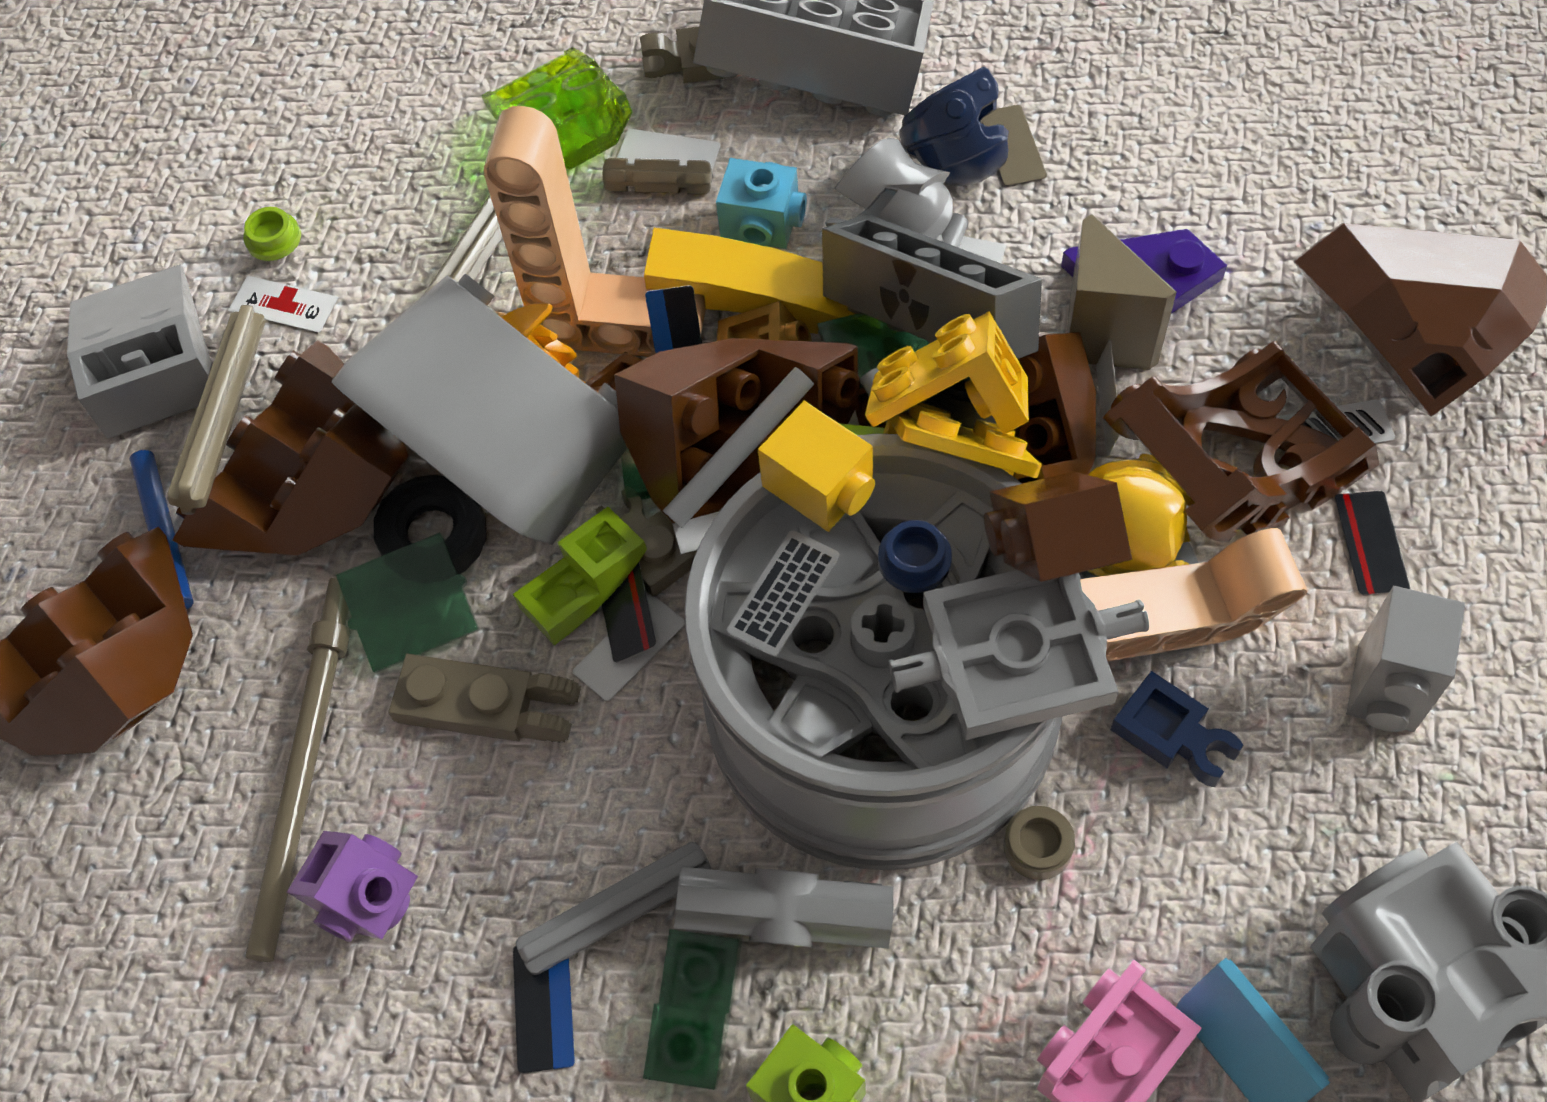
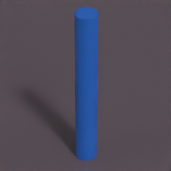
[129,450,194,609]

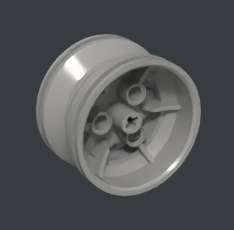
[685,434,1082,870]

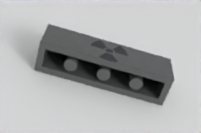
[822,214,1042,359]

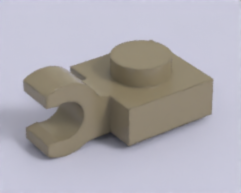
[640,27,726,83]

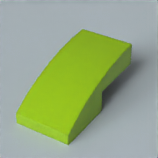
[513,506,647,646]

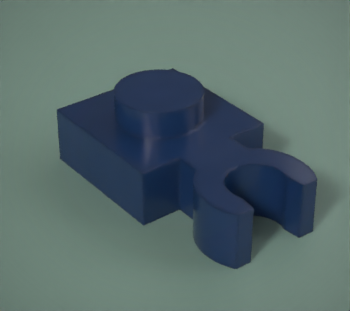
[1110,671,1244,787]

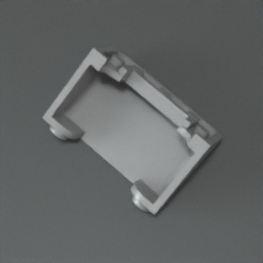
[332,273,627,545]

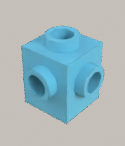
[716,158,807,249]

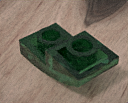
[643,929,743,1090]

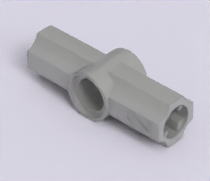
[674,867,894,949]

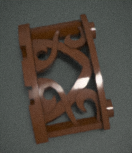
[1103,341,1380,542]

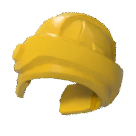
[1088,454,1194,577]

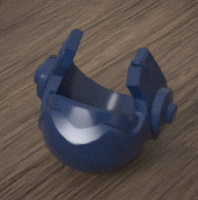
[899,67,1009,186]

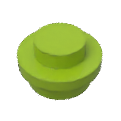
[243,207,301,261]

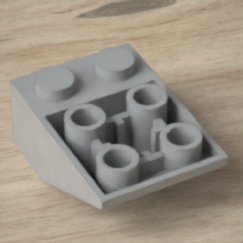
[67,264,212,439]

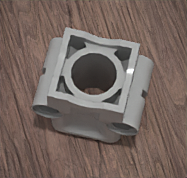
[1310,842,1547,1102]

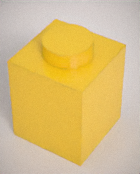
[758,401,875,532]

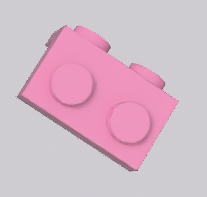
[1037,960,1202,1102]

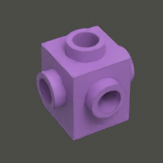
[287,831,418,942]

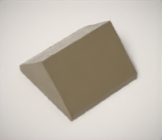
[1067,214,1176,370]

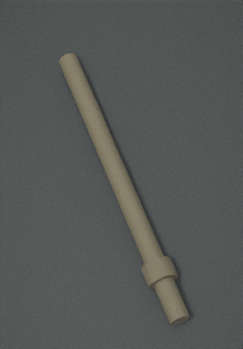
[245,577,354,962]

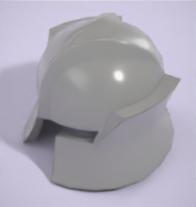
[825,138,953,242]

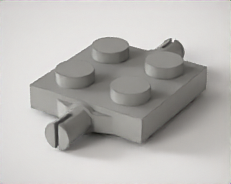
[888,570,1149,740]

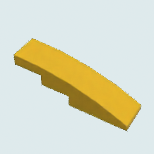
[644,227,882,340]

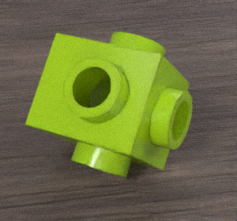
[746,1024,866,1102]

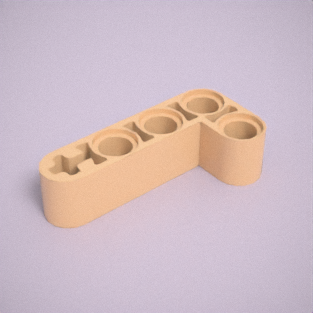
[1080,528,1308,661]

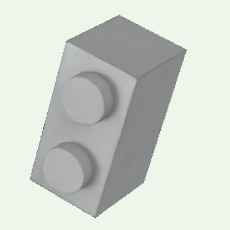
[1346,585,1465,732]

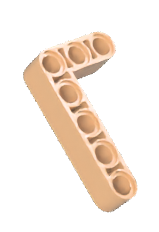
[484,106,706,357]

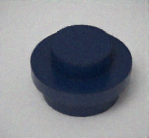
[878,520,952,593]

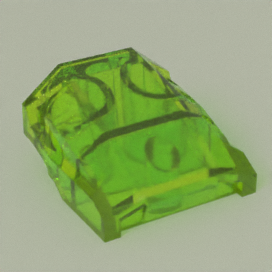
[481,47,633,170]

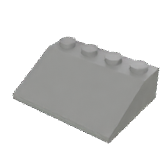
[693,0,934,117]

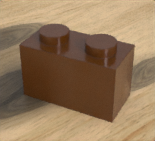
[984,471,1132,582]

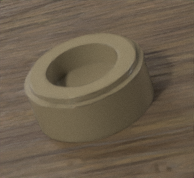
[1004,806,1075,880]

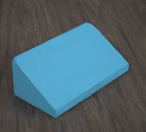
[1176,958,1330,1102]

